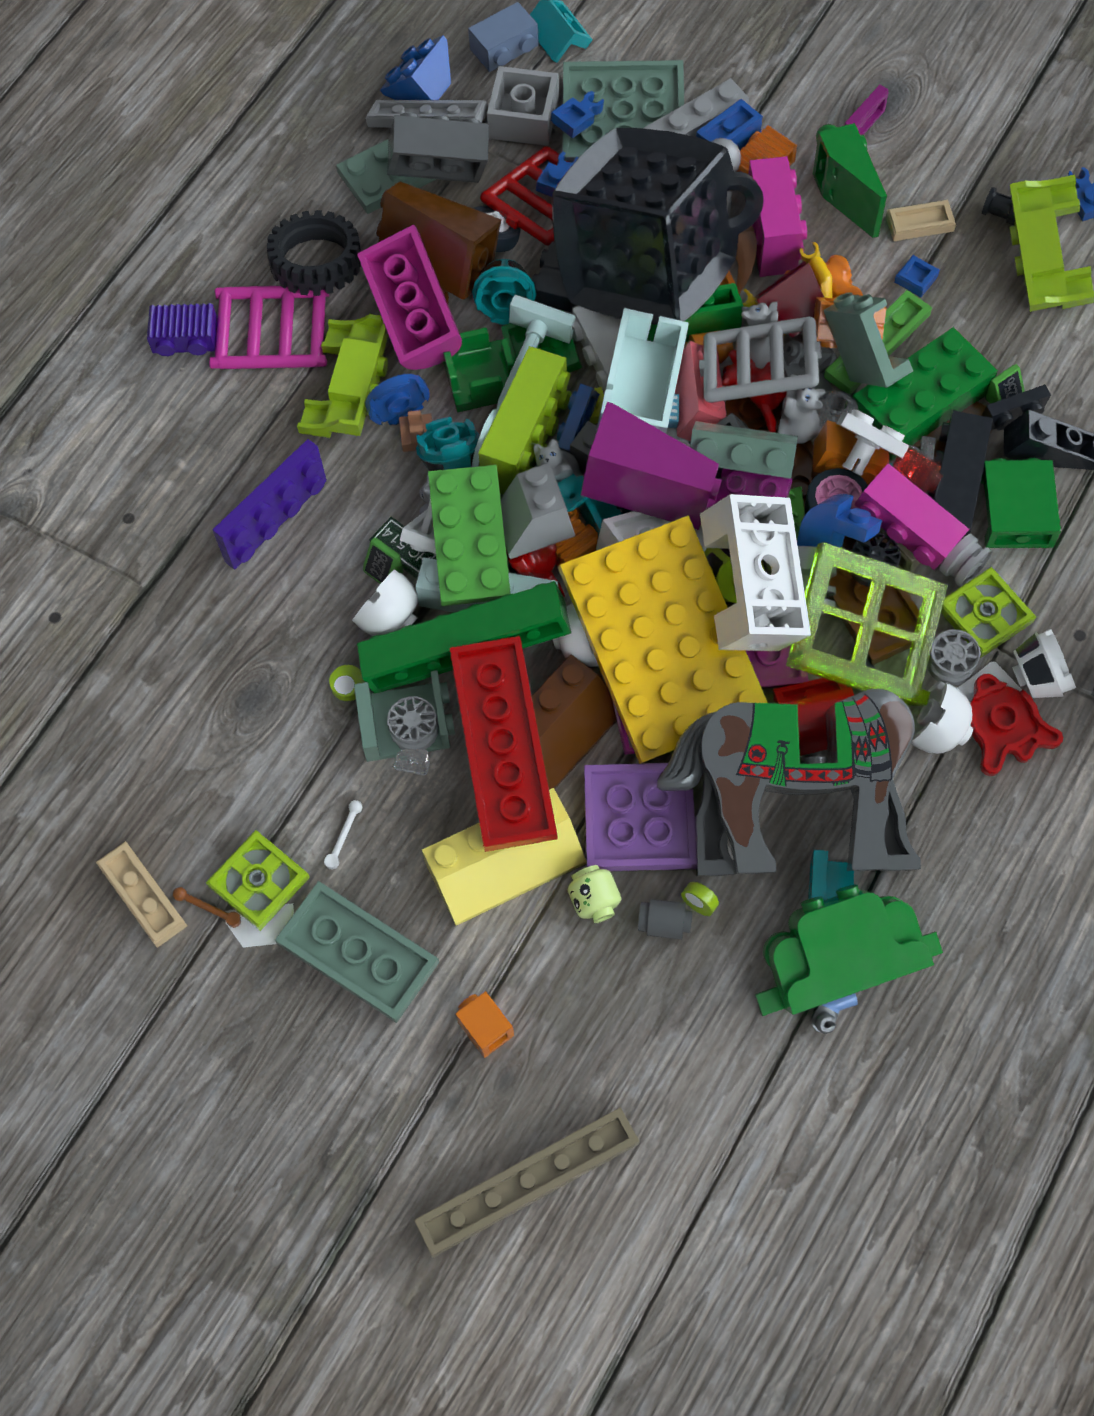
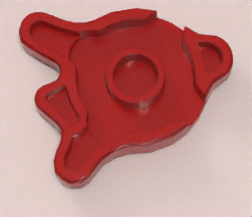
[970,674,1064,776]

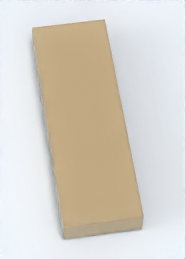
[96,841,187,948]

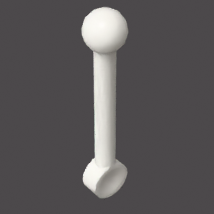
[324,800,363,870]

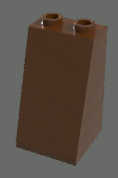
[376,181,502,300]

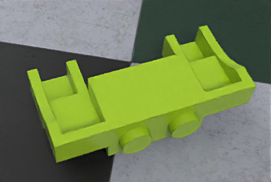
[1009,175,1094,312]

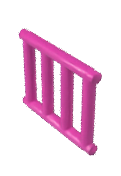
[209,286,330,369]

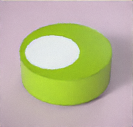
[329,665,365,701]
[681,882,719,916]

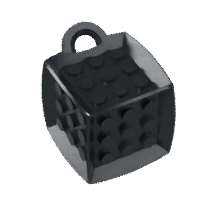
[552,128,764,325]

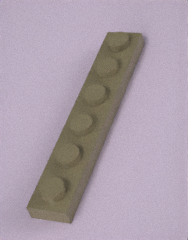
[414,1107,640,1258]

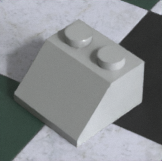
[500,463,575,559]

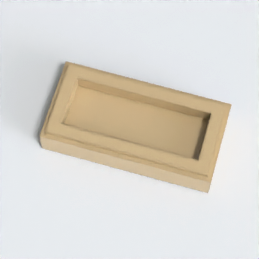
[886,200,956,241]

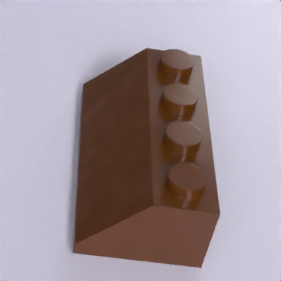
[531,654,617,790]

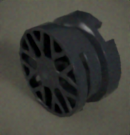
[849,532,901,588]

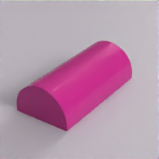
[357,225,462,370]

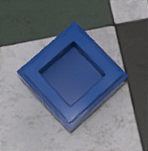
[894,255,940,297]

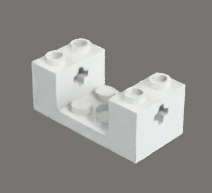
[700,494,811,651]

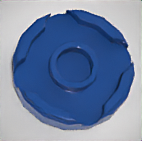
[365,374,430,425]

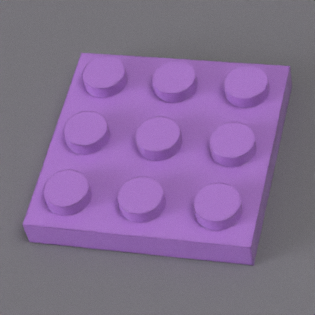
[584,763,697,871]

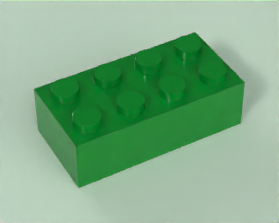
[850,327,998,461]

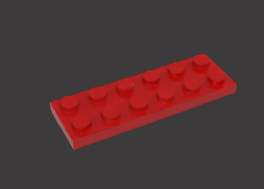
[450,636,558,852]

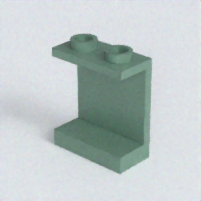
[354,671,455,762]

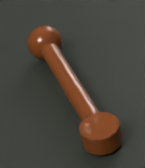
[173,887,241,928]

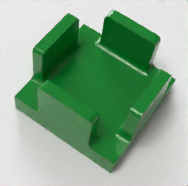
[443,328,514,413]

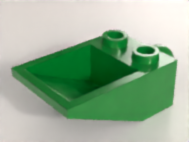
[812,123,887,238]

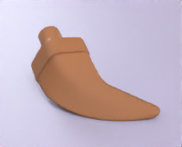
[736,226,757,293]

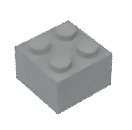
[487,66,559,146]

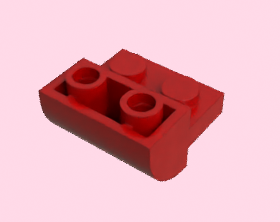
[773,673,854,756]

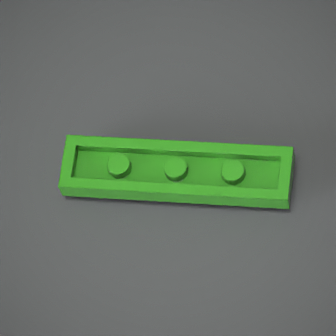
[824,290,932,395]

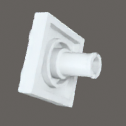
[836,409,909,476]

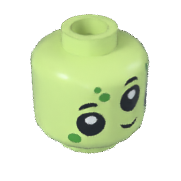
[567,865,621,923]

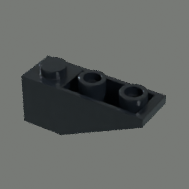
[1004,410,1094,470]

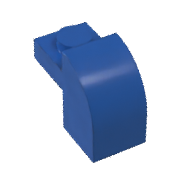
[797,494,882,551]

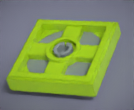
[936,567,1036,658]
[206,830,310,931]

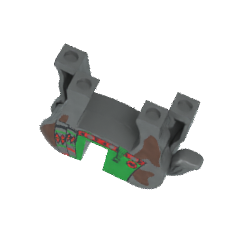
[656,689,921,876]

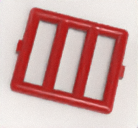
[480,146,570,246]

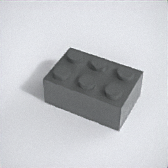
[387,113,489,183]

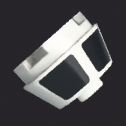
[1012,629,1076,698]

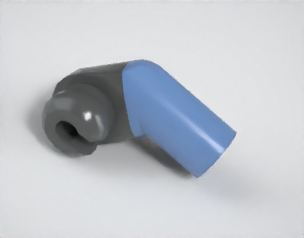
[811,993,858,1034]

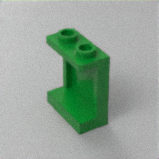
[980,458,1061,548]

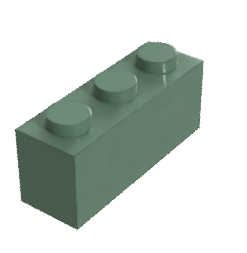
[690,421,798,478]

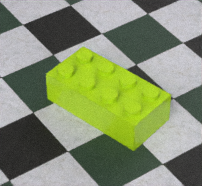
[478,346,571,495]

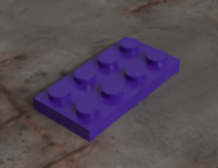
[212,439,327,570]

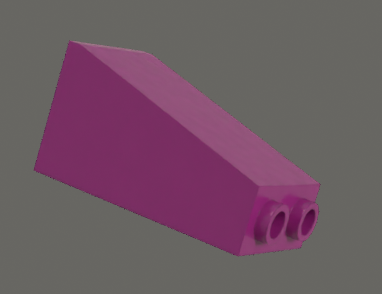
[581,402,722,530]

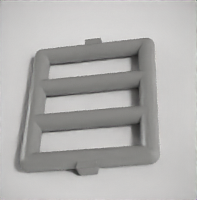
[699,317,822,403]

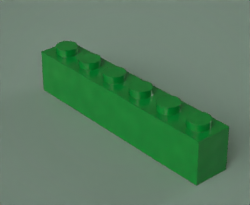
[357,581,572,693]

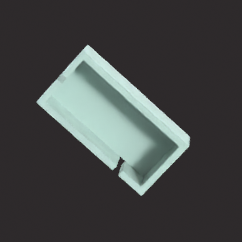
[595,308,689,435]

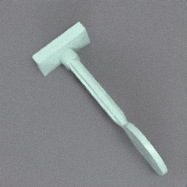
[472,295,576,467]

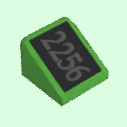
[986,364,1025,404]
[363,538,403,584]

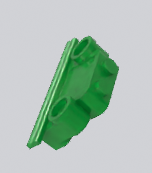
[755,884,943,1016]

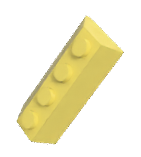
[422,788,587,926]

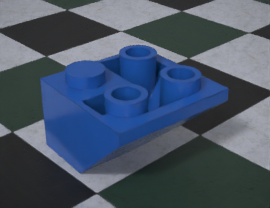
[380,35,451,100]

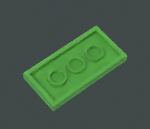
[428,465,511,606]

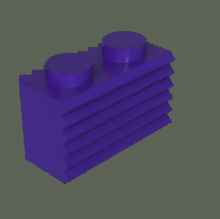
[147,303,217,356]

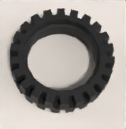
[267,210,361,296]

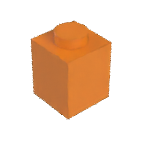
[455,991,514,1058]

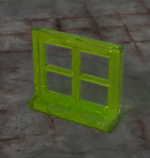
[786,542,948,706]

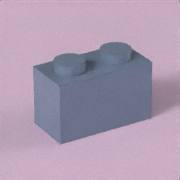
[468,2,539,72]

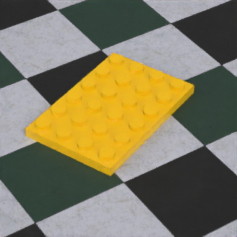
[558,515,768,764]

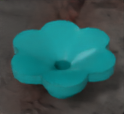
[557,474,588,512]

